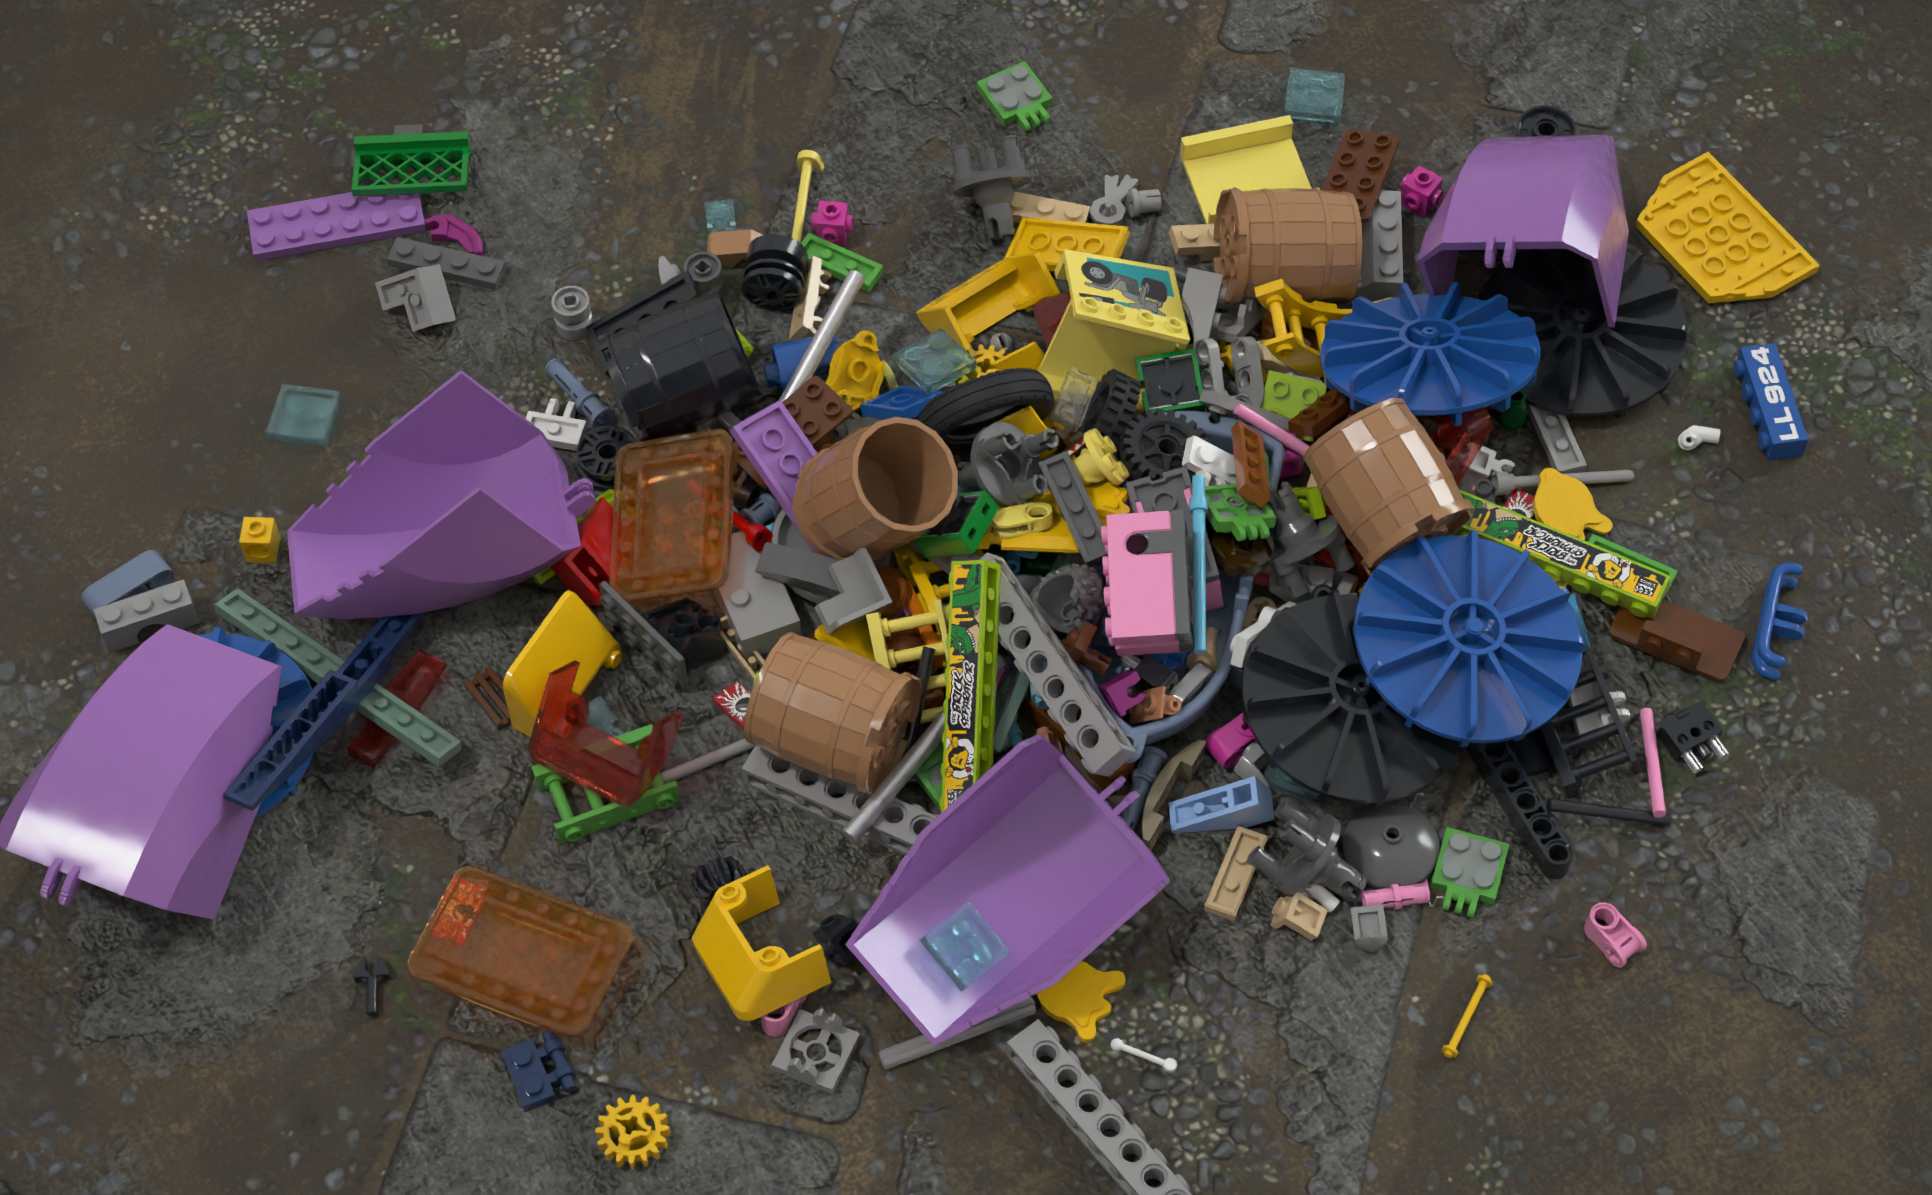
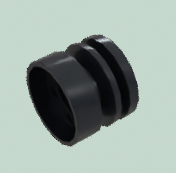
[741,234,808,311]

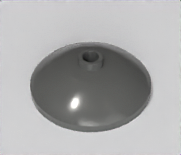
[1342,803,1440,889]

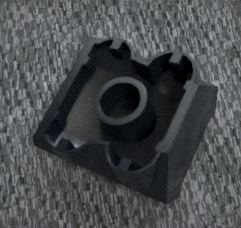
[641,597,726,665]

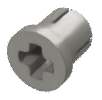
[1127,188,1161,217]

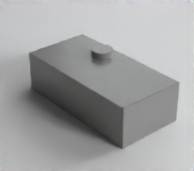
[699,531,802,660]

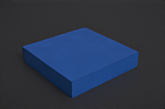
[860,385,943,419]

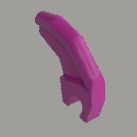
[424,214,483,256]

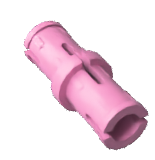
[1361,882,1430,910]

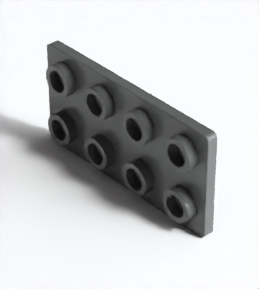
[599,581,689,692]

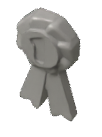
[1090,175,1138,225]

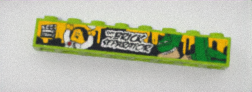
[1452,489,1671,619]
[939,560,1001,813]

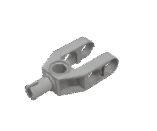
[1194,336,1264,424]

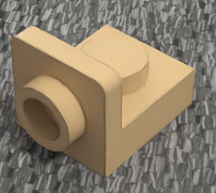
[1270,892,1328,941]

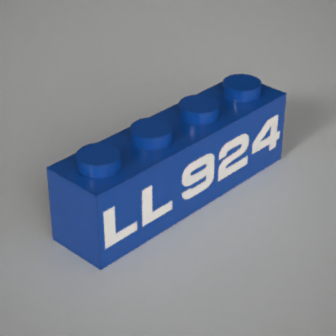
[1733,343,1809,461]

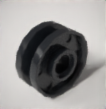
[1515,105,1576,137]
[576,425,640,492]

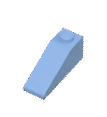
[1168,776,1275,833]

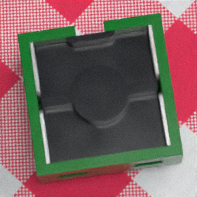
[1135,348,1206,414]
[914,490,999,558]

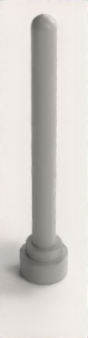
[1491,470,1634,496]

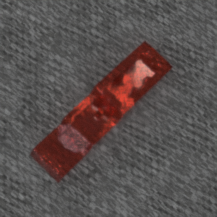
[347,650,446,768]

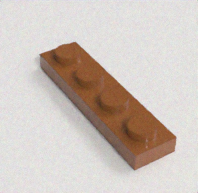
[1231,420,1270,508]

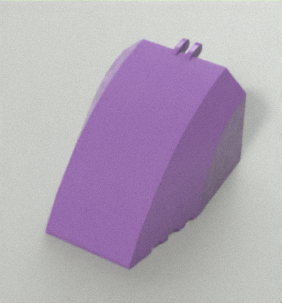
[1418,135,1629,327]
[287,370,596,619]
[0,624,282,920]
[845,734,1170,1046]

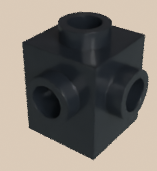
[812,914,859,965]

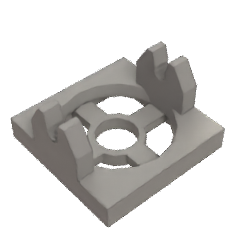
[1186,298,1266,343]
[771,1008,861,1094]

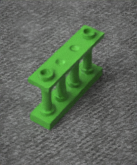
[532,724,680,844]

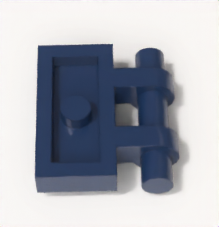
[501,1029,577,1112]

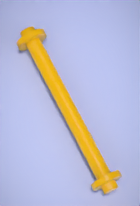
[1442,974,1493,1058]

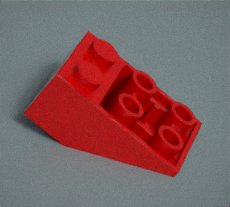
[550,497,641,605]

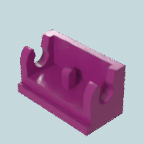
[1098,670,1145,717]

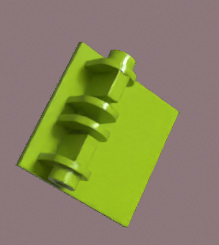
[1255,370,1327,442]

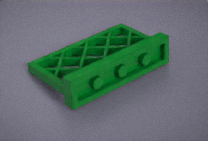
[352,131,472,197]

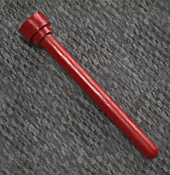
[683,477,773,551]

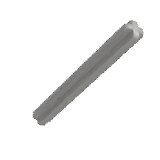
[879,997,1036,1069]

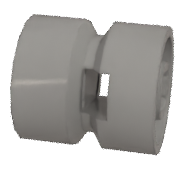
[551,286,593,340]

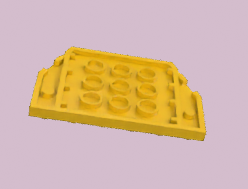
[1635,152,1820,303]

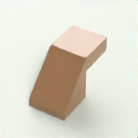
[707,229,762,269]

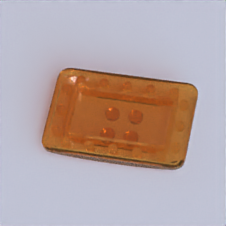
[609,429,733,603]
[408,865,633,1037]

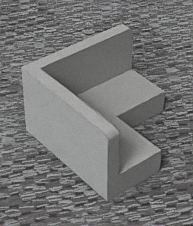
[375,264,456,332]
[814,547,892,635]

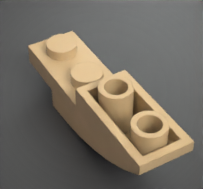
[1169,224,1220,261]

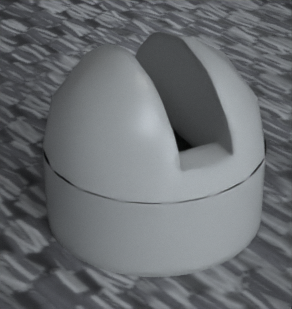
[990,332,1013,356]

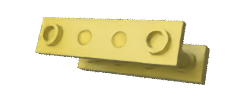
[866,599,949,737]

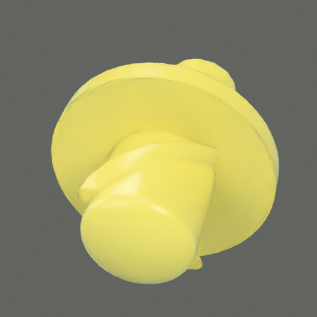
[1072,428,1130,485]

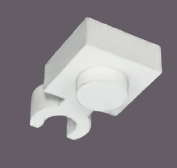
[1458,441,1515,478]

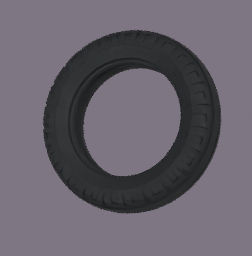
[918,368,1054,455]

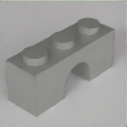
[93,579,199,653]

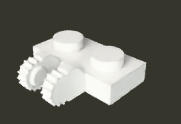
[526,398,587,451]
[1182,436,1237,486]
[1568,681,1630,735]

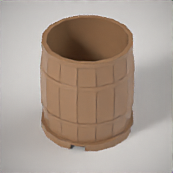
[1213,187,1363,306]
[1303,398,1475,575]
[792,417,958,561]
[744,632,922,795]

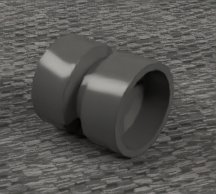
[684,252,724,298]

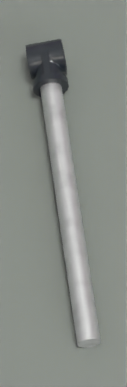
[718,270,865,510]
[842,619,1031,843]

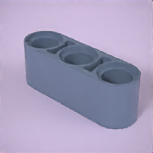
[81,549,174,618]

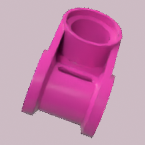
[1205,713,1257,769]

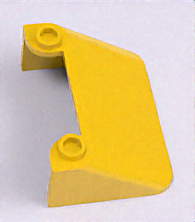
[502,590,622,749]

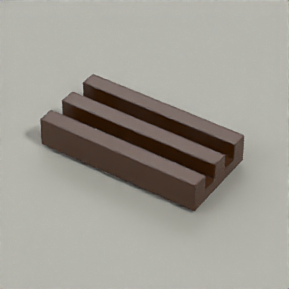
[464,666,511,730]

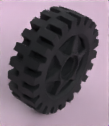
[1074,369,1141,446]
[1117,409,1210,483]

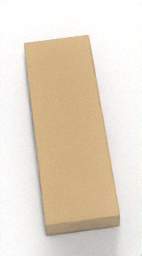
[1204,826,1268,922]

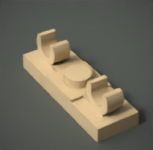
[789,256,831,341]

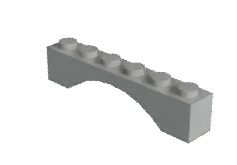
[1182,268,1227,355]

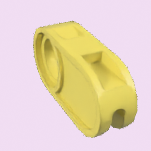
[992,501,1053,538]

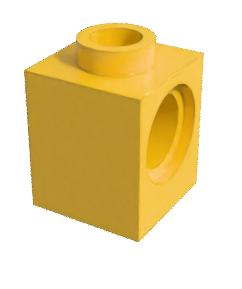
[239,517,281,563]

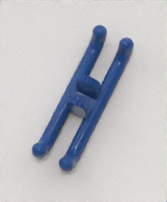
[1752,562,1808,680]

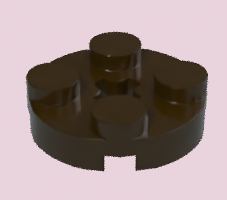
[1210,531,1274,576]

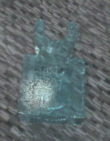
[704,199,736,232]
[574,696,623,742]

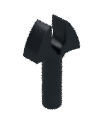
[353,955,391,1017]

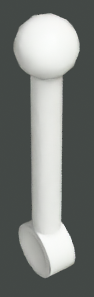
[1110,1038,1177,1073]

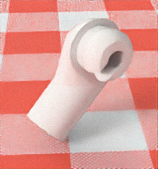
[1678,425,1720,450]
[1299,883,1340,913]

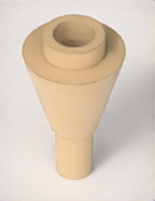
[1186,627,1218,672]

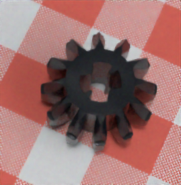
[691,855,746,908]

